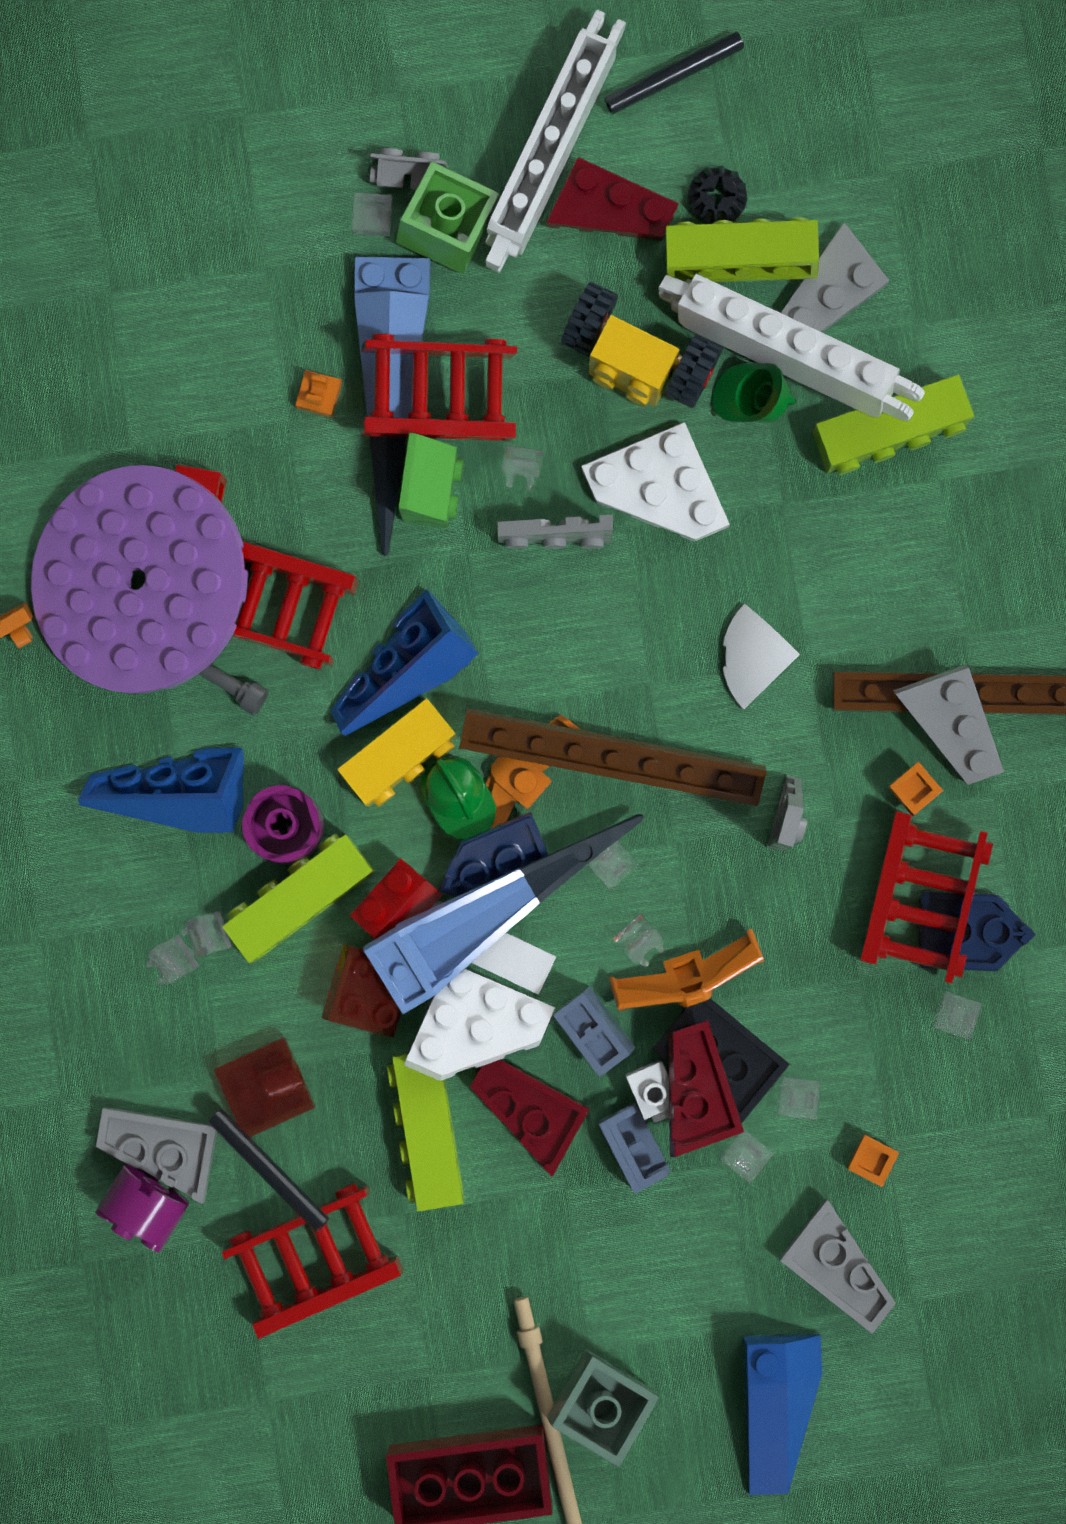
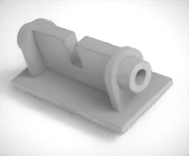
[370,148,448,190]

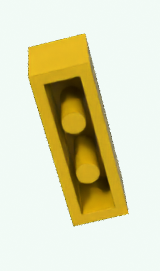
[337,698,457,807]

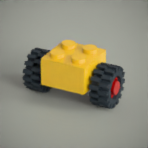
[561,281,723,409]

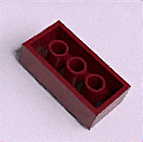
[386,1424,553,1524]

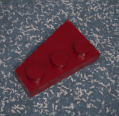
[546,157,679,241]
[668,1021,744,1158]
[470,1059,590,1177]

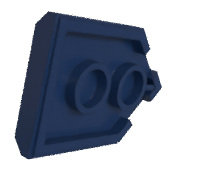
[439,812,549,896]
[919,892,1036,971]

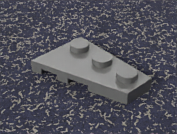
[781,222,889,333]
[498,514,613,549]
[893,665,1004,785]
[766,775,807,851]
[96,1107,217,1204]
[779,1198,896,1334]

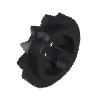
[688,165,748,224]

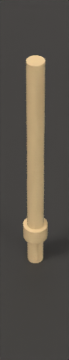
[513,1297,582,1524]

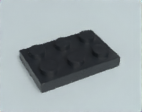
[652,998,790,1123]

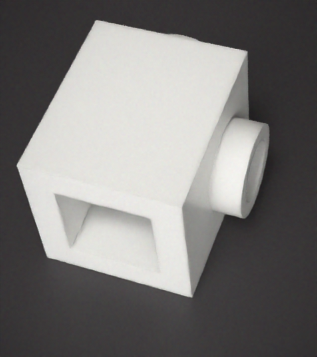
[625,1060,669,1123]

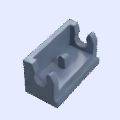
[553,986,635,1077]
[598,1102,671,1194]

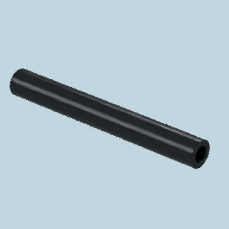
[604,31,744,115]
[208,1109,330,1233]

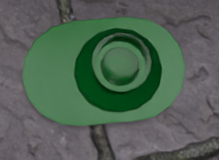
[712,363,796,423]
[421,757,496,840]

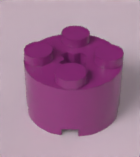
[242,785,324,864]
[95,1165,189,1253]

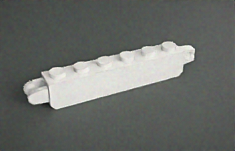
[485,10,626,273]
[658,274,925,421]

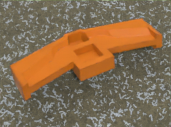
[485,715,580,829]
[608,929,764,1011]

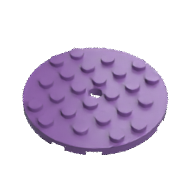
[31,465,248,694]

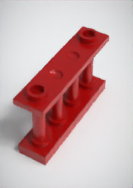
[360,334,517,441]
[232,542,359,670]
[860,811,994,984]
[221,1183,404,1339]

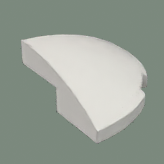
[722,604,800,710]

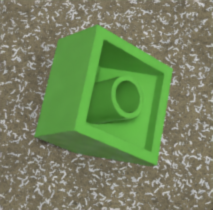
[396,161,500,275]
[399,433,464,528]

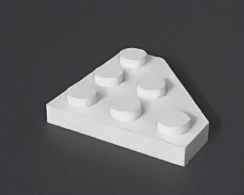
[581,422,730,542]
[404,969,555,1081]

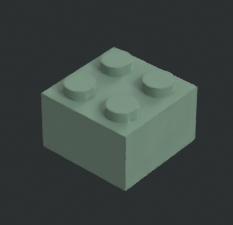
[547,1349,659,1467]

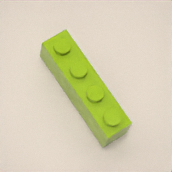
[666,217,819,282]
[812,374,975,475]
[222,833,375,964]
[387,1053,465,1212]

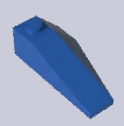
[330,589,479,736]
[78,748,244,833]
[743,1334,822,1495]

